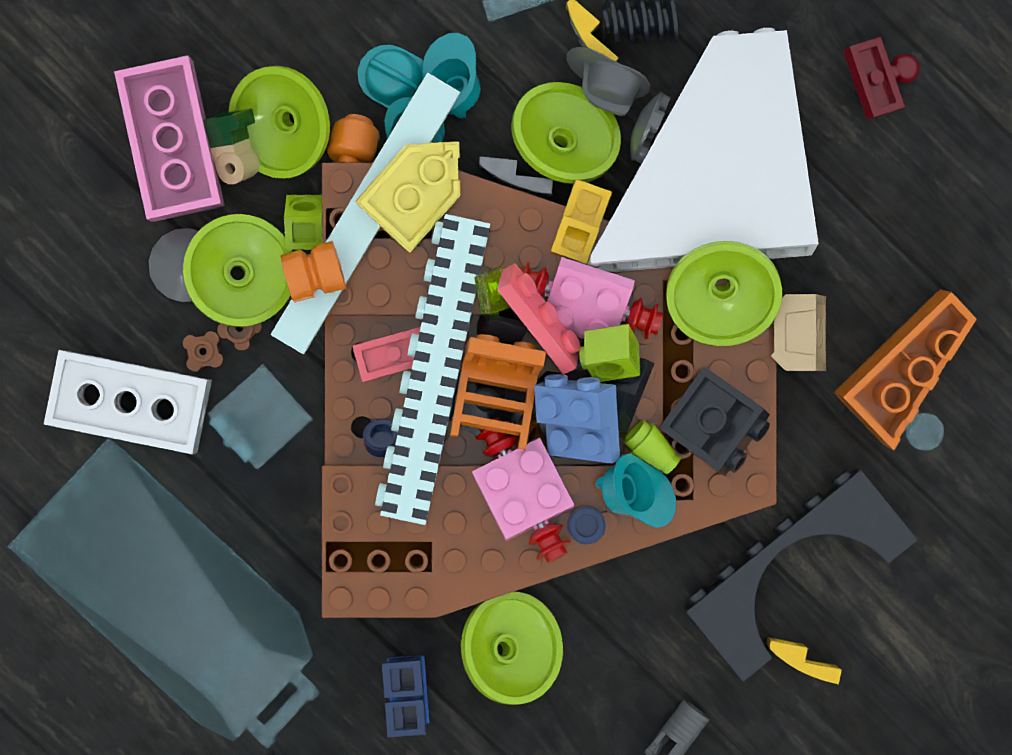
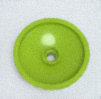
[229,66,330,178]
[511,82,621,184]
[183,214,292,327]
[666,241,782,346]
[461,592,563,705]

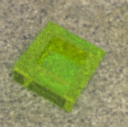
[474,267,510,314]

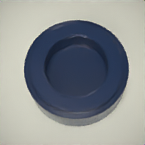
[363,419,398,457]
[567,506,606,545]

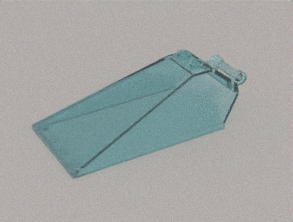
[7,438,320,748]

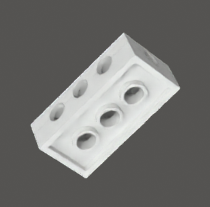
[44,350,212,454]

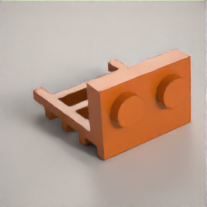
[450,334,546,450]

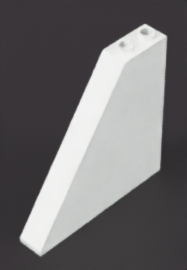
[588,28,819,273]

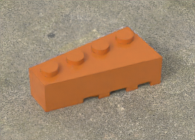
[833,289,977,450]

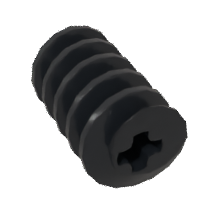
[601,0,679,45]

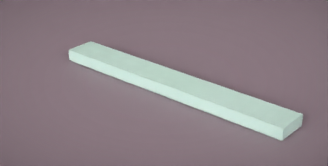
[271,72,460,354]

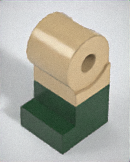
[204,108,259,185]

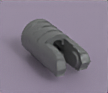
[644,699,710,755]

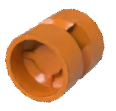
[280,241,346,303]

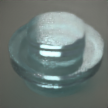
[906,413,944,450]

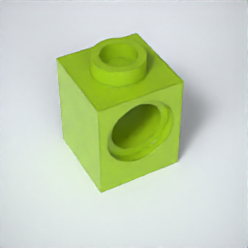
[284,195,322,250]
[579,324,640,382]

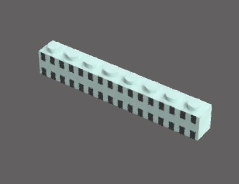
[375,214,490,525]

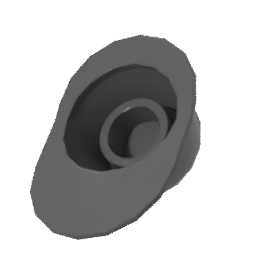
[567,47,650,116]

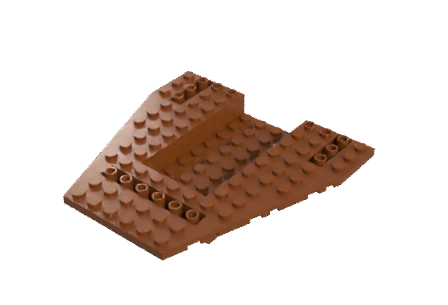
[322,163,776,618]

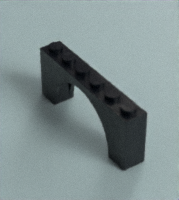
[684,468,917,682]

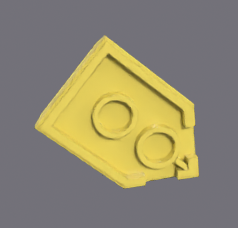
[355,142,460,252]

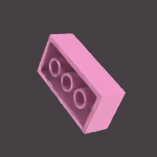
[114,56,225,222]

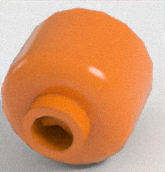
[327,114,380,163]

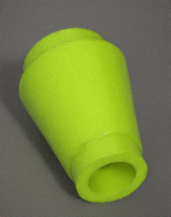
[623,420,681,474]

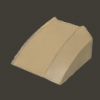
[771,294,826,371]

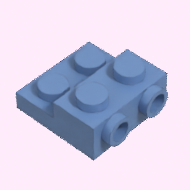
[534,374,620,463]

